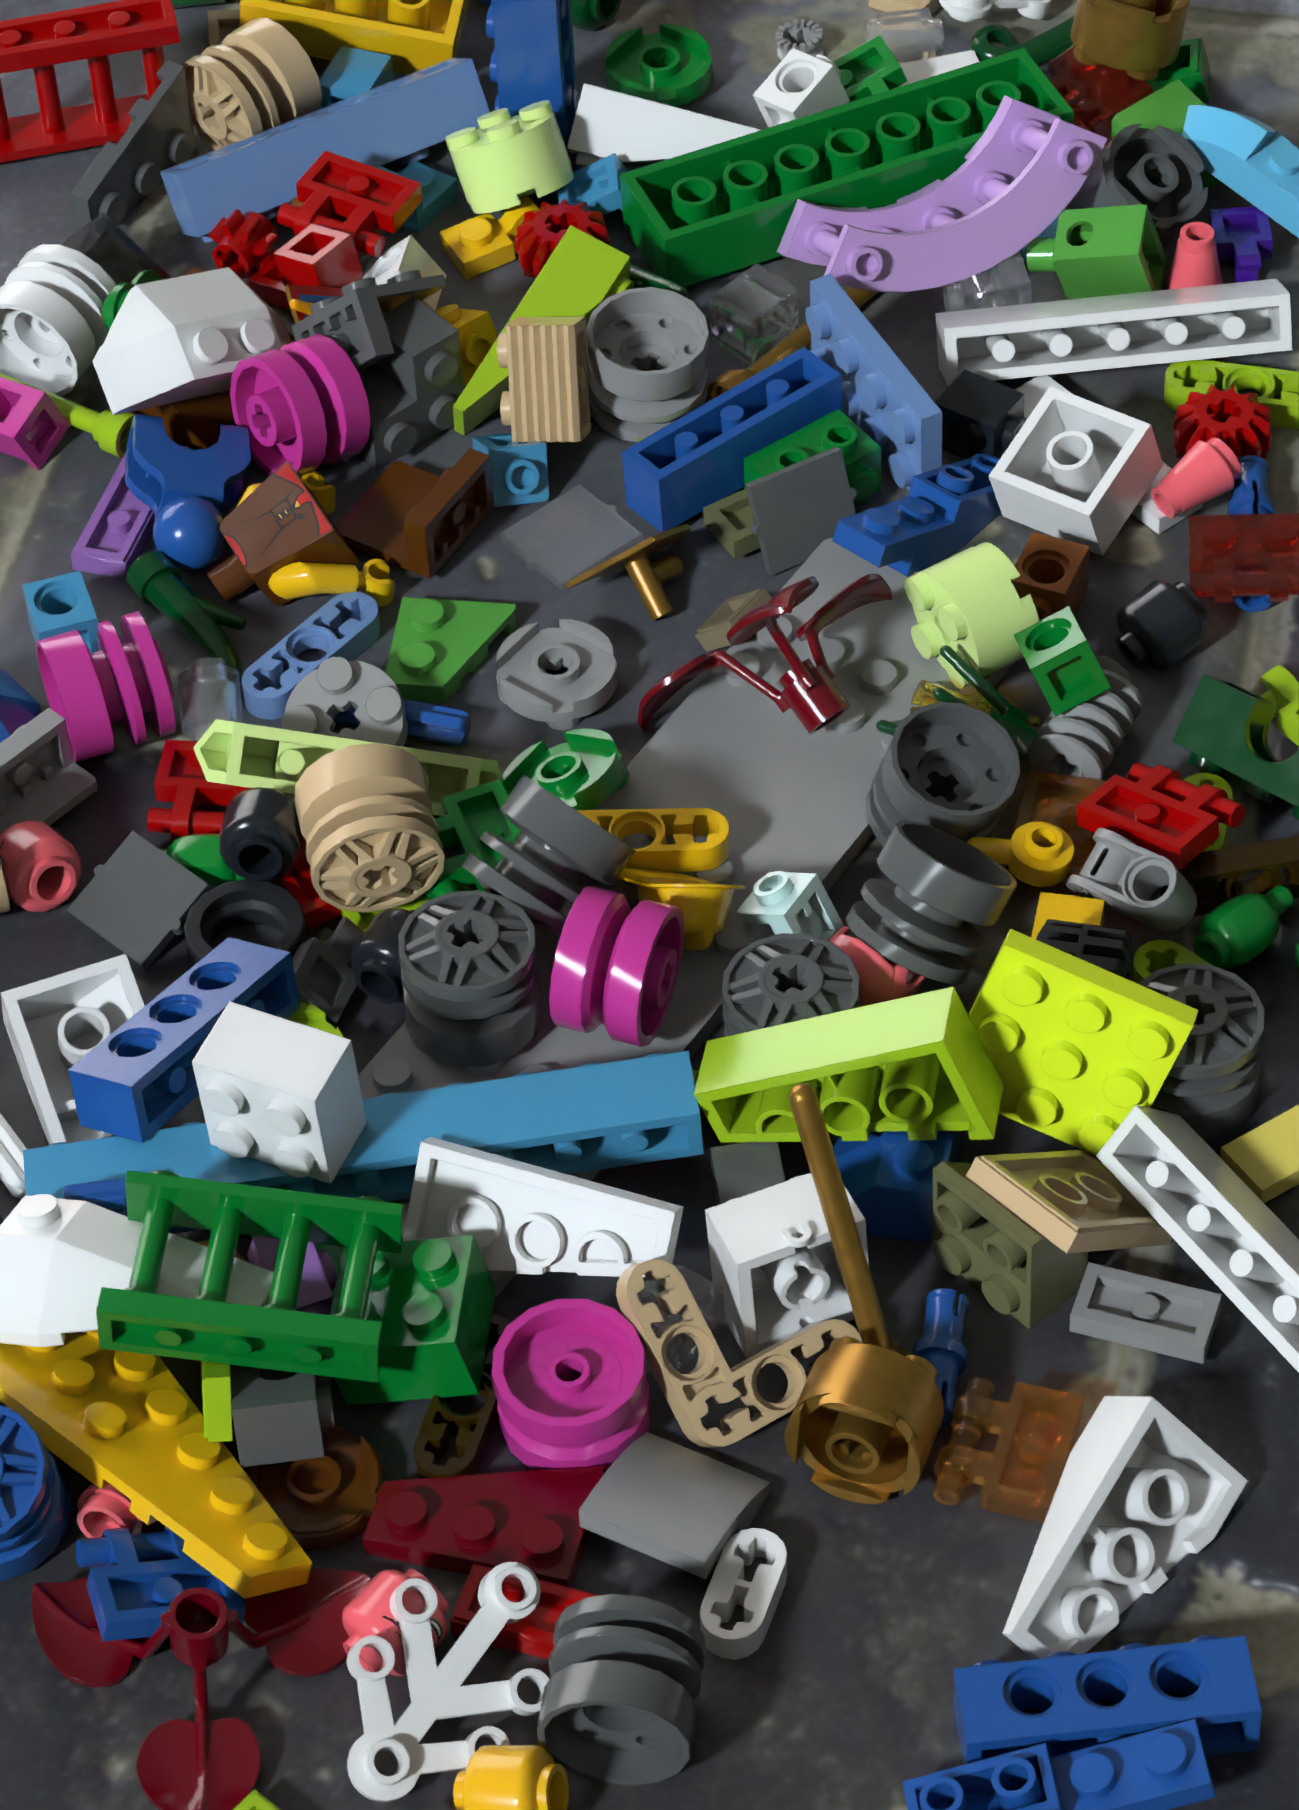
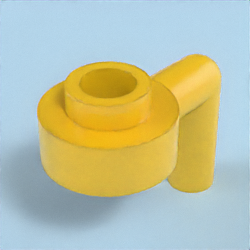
[967,821,1074,887]

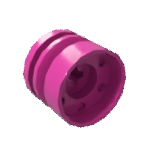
[36,611,176,763]

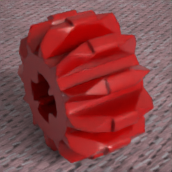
[515,198,611,278]
[1173,384,1273,459]

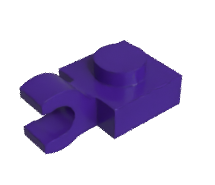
[1208,206,1273,283]

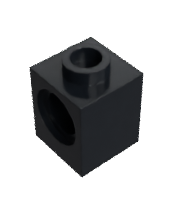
[935,369,1026,459]

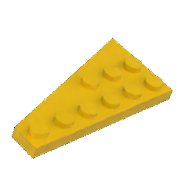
[0,1330,312,1599]

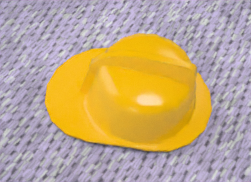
[618,867,745,950]

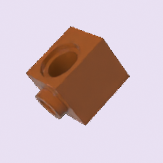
[1011,531,1090,621]

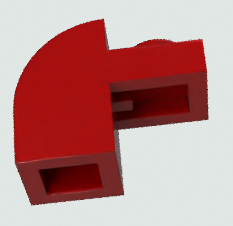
[247,223,363,310]

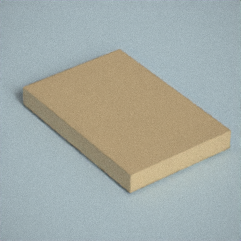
[965,1150,1173,1254]

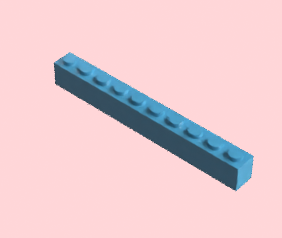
[23,1051,704,1234]

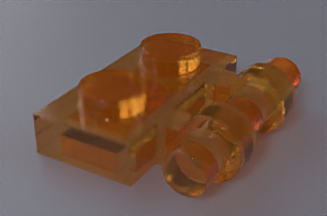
[933,1377,1084,1523]

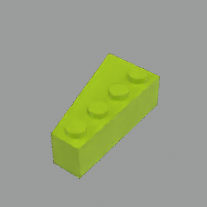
[694,986,1004,1143]

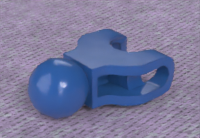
[125,413,251,571]

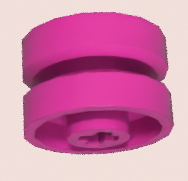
[230,334,371,476]
[549,886,684,1047]
[492,1299,651,1471]

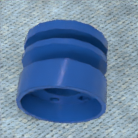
[0,1405,71,1581]

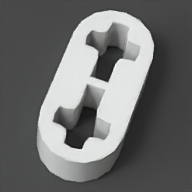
[700,1528,788,1660]

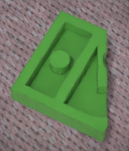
[385,597,518,704]

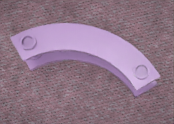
[777,95,1108,292]

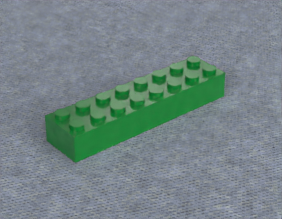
[620,48,1073,287]

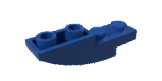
[832,454,1001,577]
[902,1719,1216,1810]

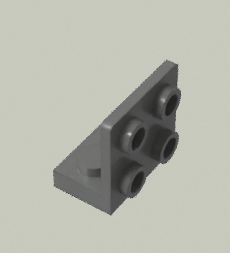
[291,270,447,373]

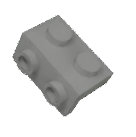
[0,708,98,834]

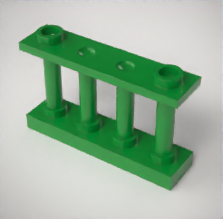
[96,1170,403,1383]

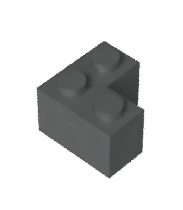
[357,296,464,471]

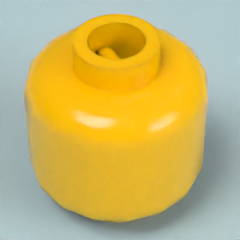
[453,1745,569,1810]

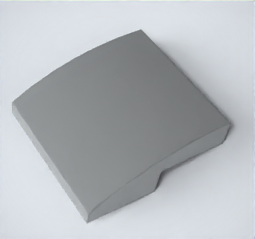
[579,1432,771,1579]

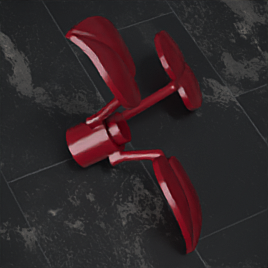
[638,573,892,735]
[32,1568,371,1810]

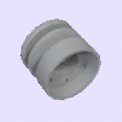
[586,287,709,443]

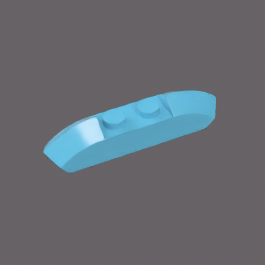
[1182,105,1299,238]

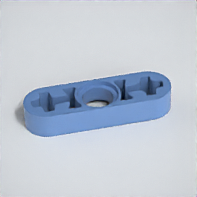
[242,591,381,720]

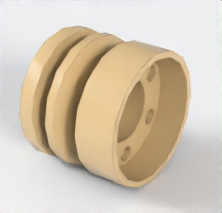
[183,17,322,151]
[294,743,445,913]

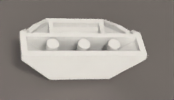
[92,267,292,415]

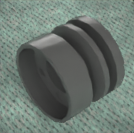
[865,702,1020,846]
[462,775,636,935]
[846,820,1017,984]
[398,890,541,1067]
[722,933,860,1037]
[1138,963,1264,1141]
[537,1594,706,1785]

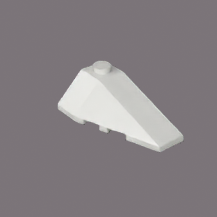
[567,83,760,167]
[1,954,145,1145]
[0,1194,274,1347]
[1003,1396,1248,1659]

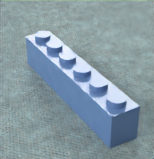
[160,58,490,243]

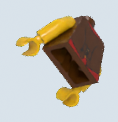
[207,461,396,607]

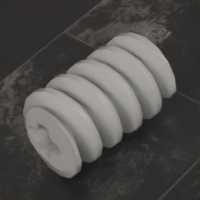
[1026,656,1143,789]

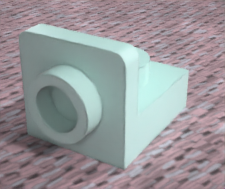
[737,871,844,941]

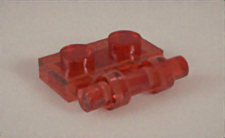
[1047,45,1154,133]
[1189,513,1299,603]

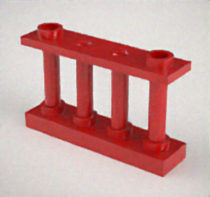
[0,0,180,164]

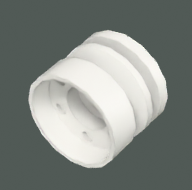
[0,244,116,397]

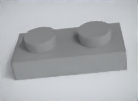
[1070,1262,1222,1364]

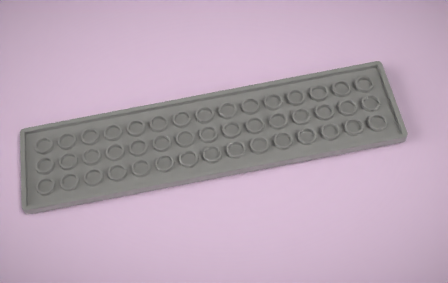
[358,538,1014,1297]

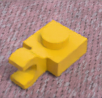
[439,197,540,280]

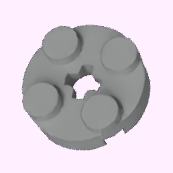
[496,619,618,730]
[281,657,408,747]

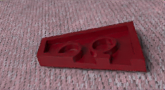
[363,1465,606,1588]

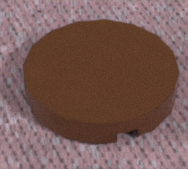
[245,1424,384,1551]

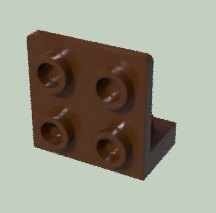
[335,448,495,579]

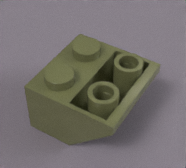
[933,1161,1088,1330]

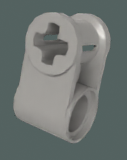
[1066,828,1197,932]

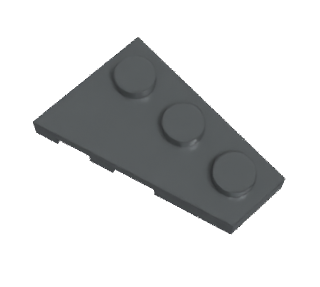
[70,59,197,243]

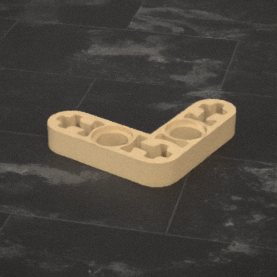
[616,1259,862,1448]

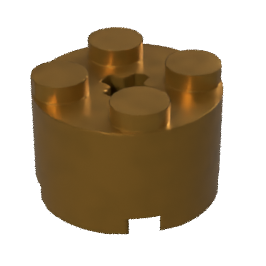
[1071,0,1190,80]
[785,1336,944,1505]

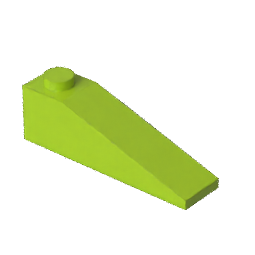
[453,225,634,436]

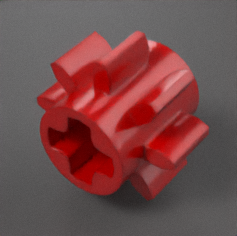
[209,209,279,279]

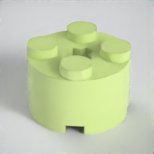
[445,100,574,214]
[904,542,1039,689]

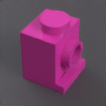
[0,377,70,471]

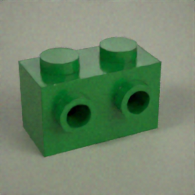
[743,409,881,504]

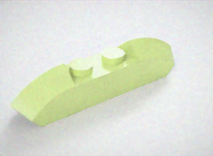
[193,719,502,816]

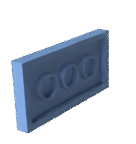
[805,274,942,491]

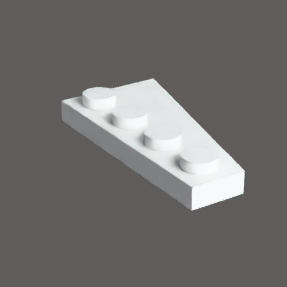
[403,1137,684,1277]

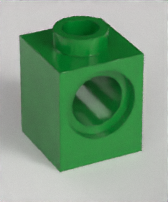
[1014,606,1111,717]

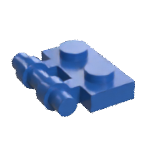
[75,1526,246,1642]

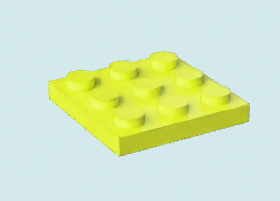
[968,929,1198,1156]

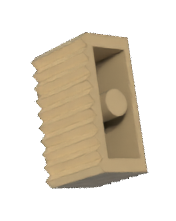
[497,316,592,443]

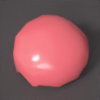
[829,926,927,1007]

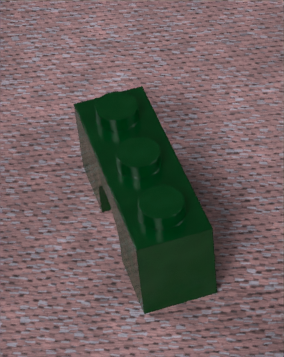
[1172,674,1299,820]

